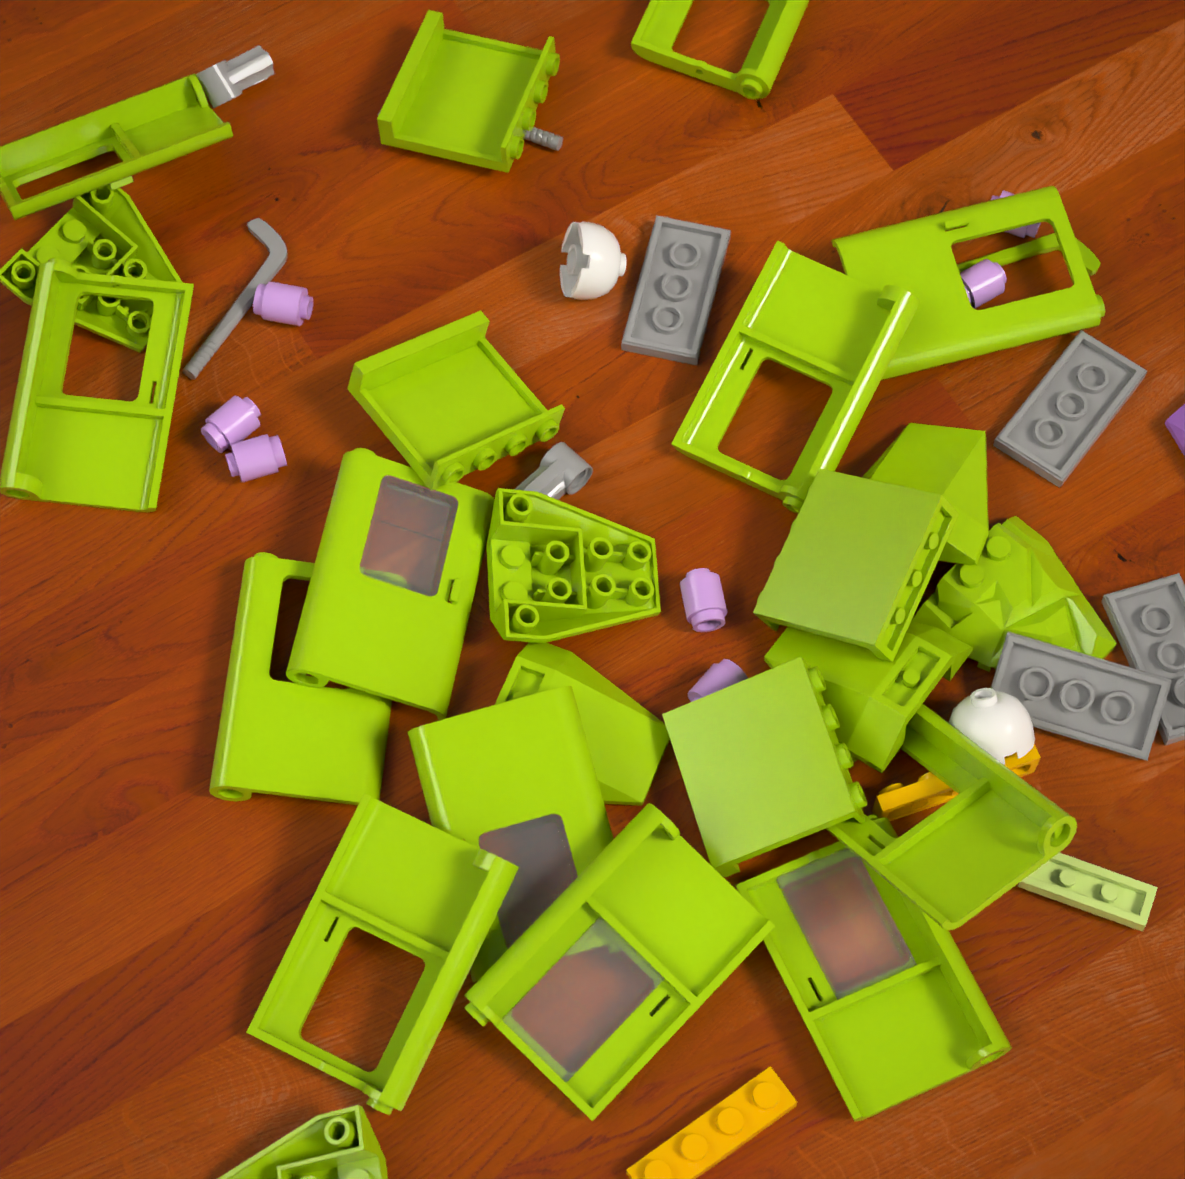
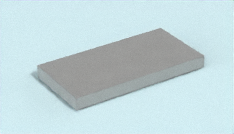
[621,215,731,366]
[993,330,1147,488]
[1101,573,1185,746]
[991,631,1172,760]

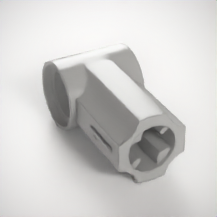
[196,45,275,108]
[515,442,593,500]

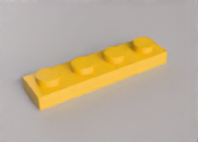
[872,744,1041,821]
[626,1066,797,1179]

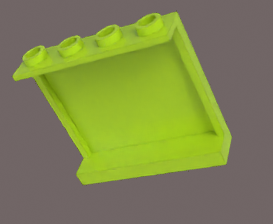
[377,10,560,173]
[347,310,565,490]
[753,468,959,662]
[662,657,867,877]

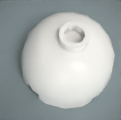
[560,222,626,300]
[949,688,1035,764]

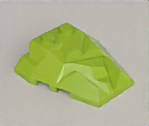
[911,516,1117,672]

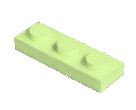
[1018,852,1158,931]

